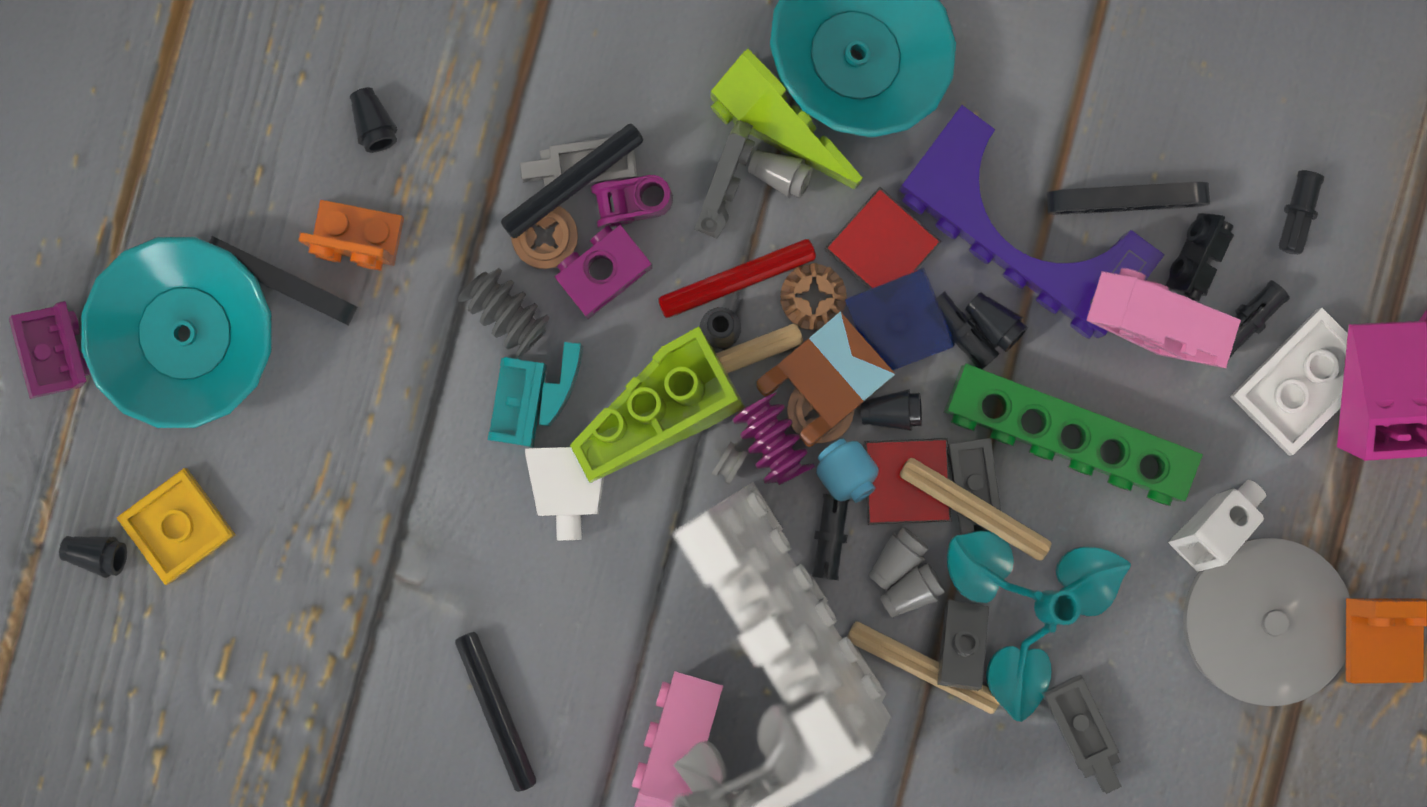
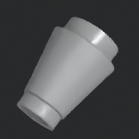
[748,150,813,198]
[868,527,929,590]
[880,563,945,618]

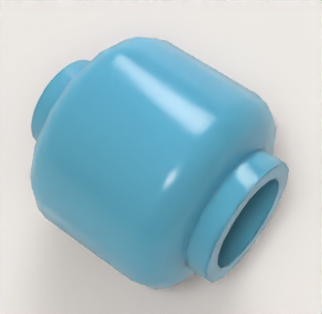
[816,438,879,503]

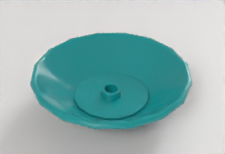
[770,0,956,138]
[81,237,272,428]

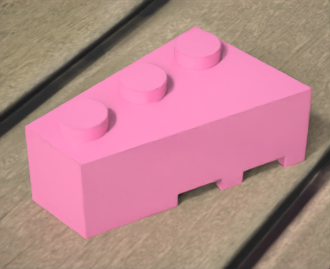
[1087,268,1241,368]
[632,671,723,807]

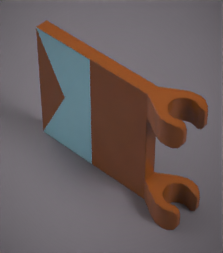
[756,311,896,447]

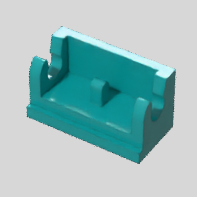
[488,357,547,448]

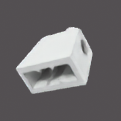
[525,447,604,541]
[1168,480,1266,572]

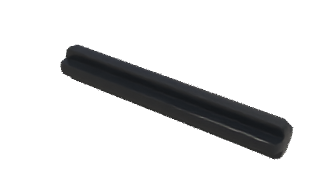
[501,123,643,238]
[455,632,536,792]

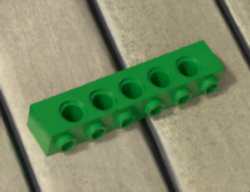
[944,363,1203,506]

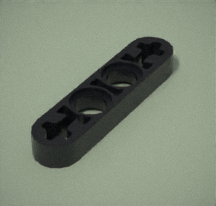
[1047,182,1210,215]
[209,236,358,326]

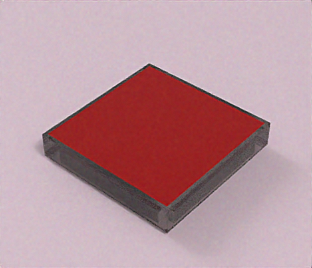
[824,187,942,304]
[863,438,952,525]

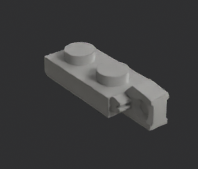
[520,138,638,186]

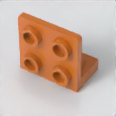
[298,200,404,271]
[1346,598,1427,684]

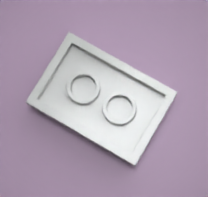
[1230,308,1348,456]

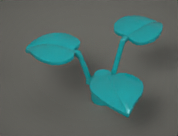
[947,531,1131,722]

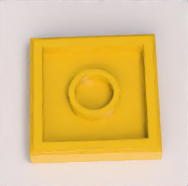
[116,468,236,585]

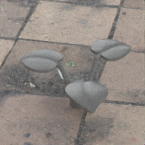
[673,705,804,807]

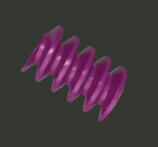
[732,392,815,485]

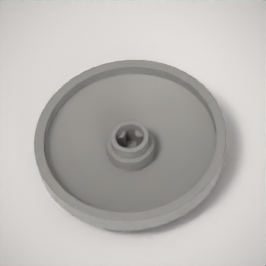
[1183,538,1350,706]

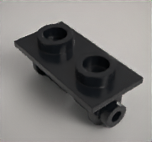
[1165,213,1234,302]

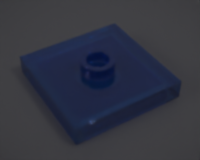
[845,268,955,371]

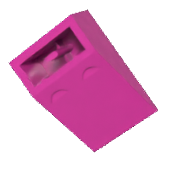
[1337,321,1427,461]

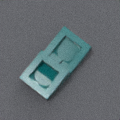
[539,342,583,427]

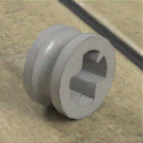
[712,442,749,484]

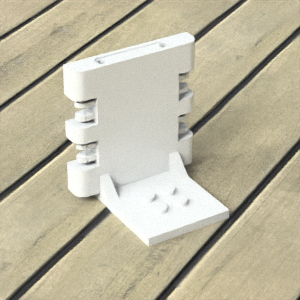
[673,482,891,807]

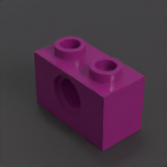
[554,225,653,319]

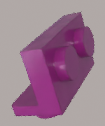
[9,301,90,399]

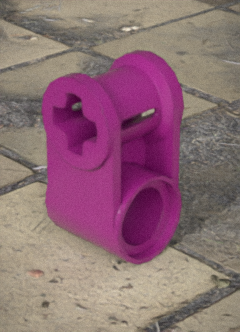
[590,175,673,229]

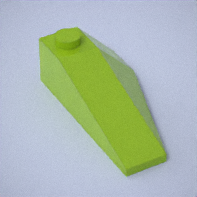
[710,48,863,189]
[570,326,745,483]

